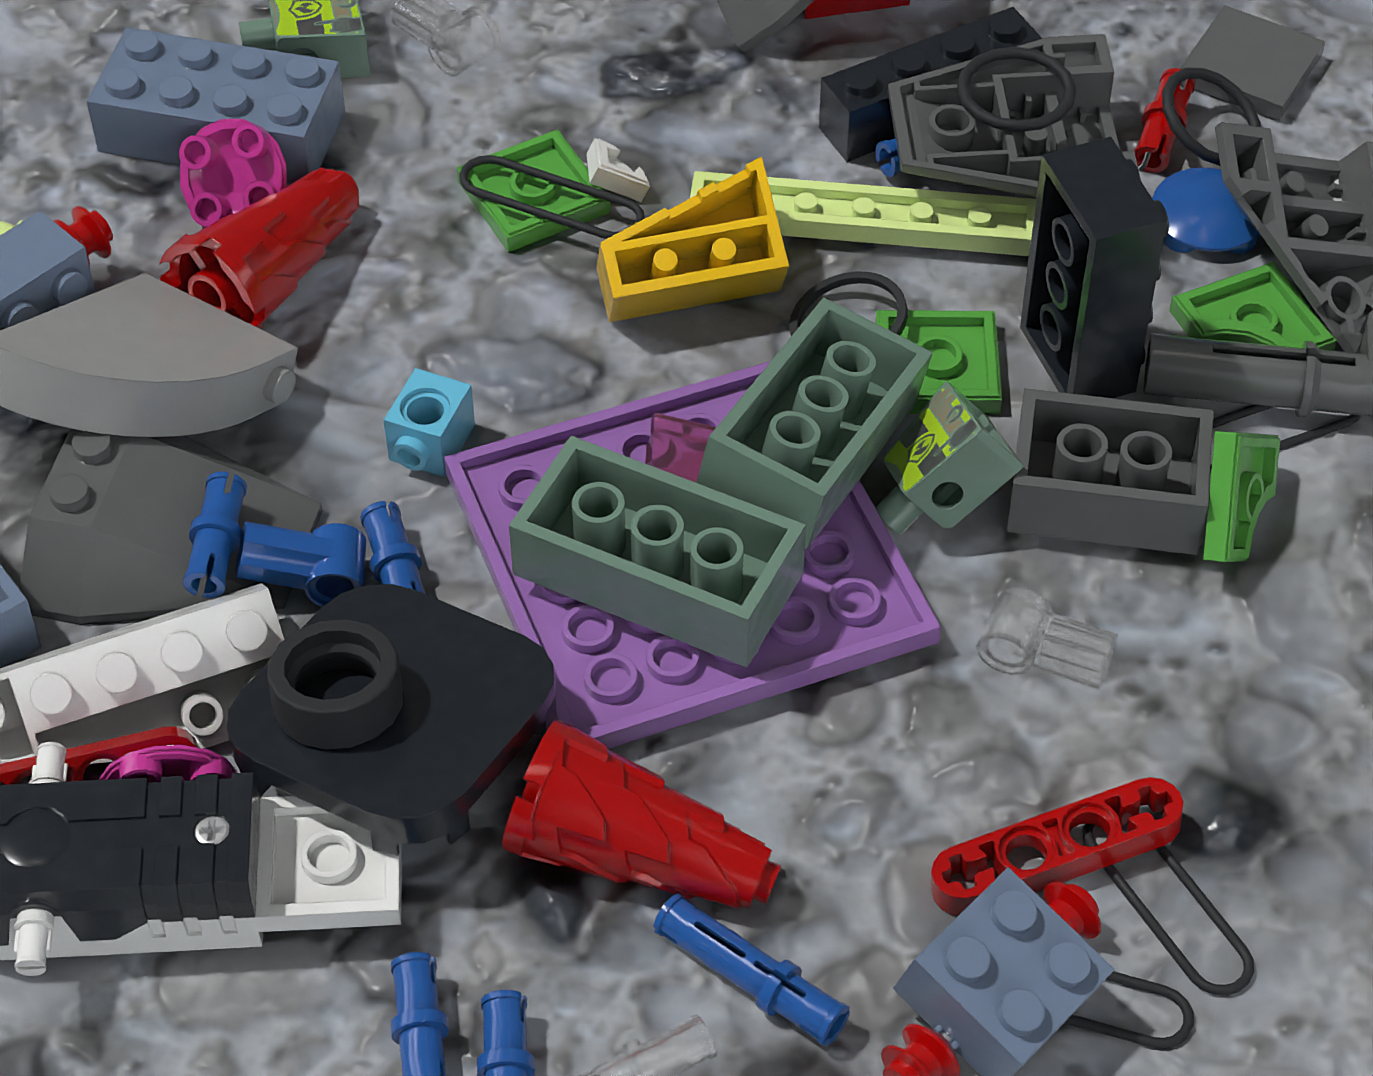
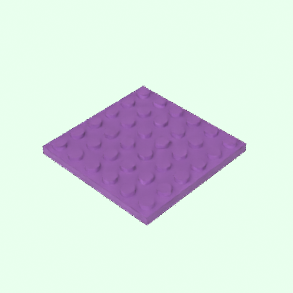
[444,361,941,749]

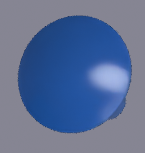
[1153,167,1260,254]

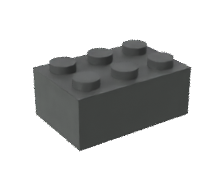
[1007,388,1214,555]

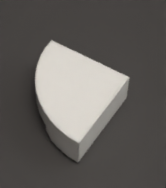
[586,138,650,202]

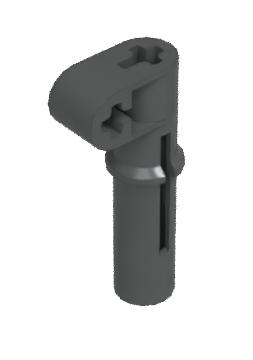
[1144,310,1373,417]

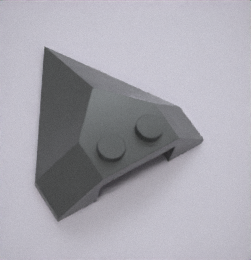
[1215,122,1373,353]

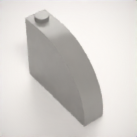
[0,273,298,437]

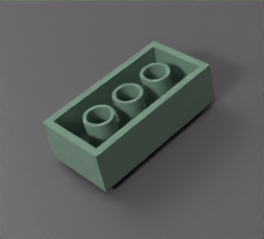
[696,297,933,550]
[509,435,806,668]

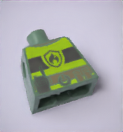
[238,0,371,78]
[875,381,1024,535]

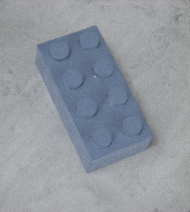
[86,27,345,184]

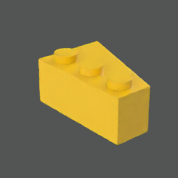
[596,156,789,323]

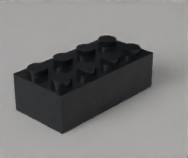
[1020,136,1169,398]

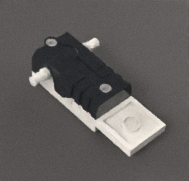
[0,742,401,976]

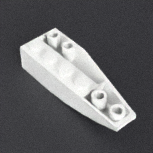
[0,583,285,764]

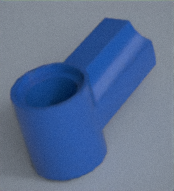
[235,521,367,607]

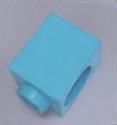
[383,368,475,477]

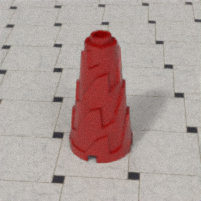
[159,167,359,330]
[502,720,782,909]

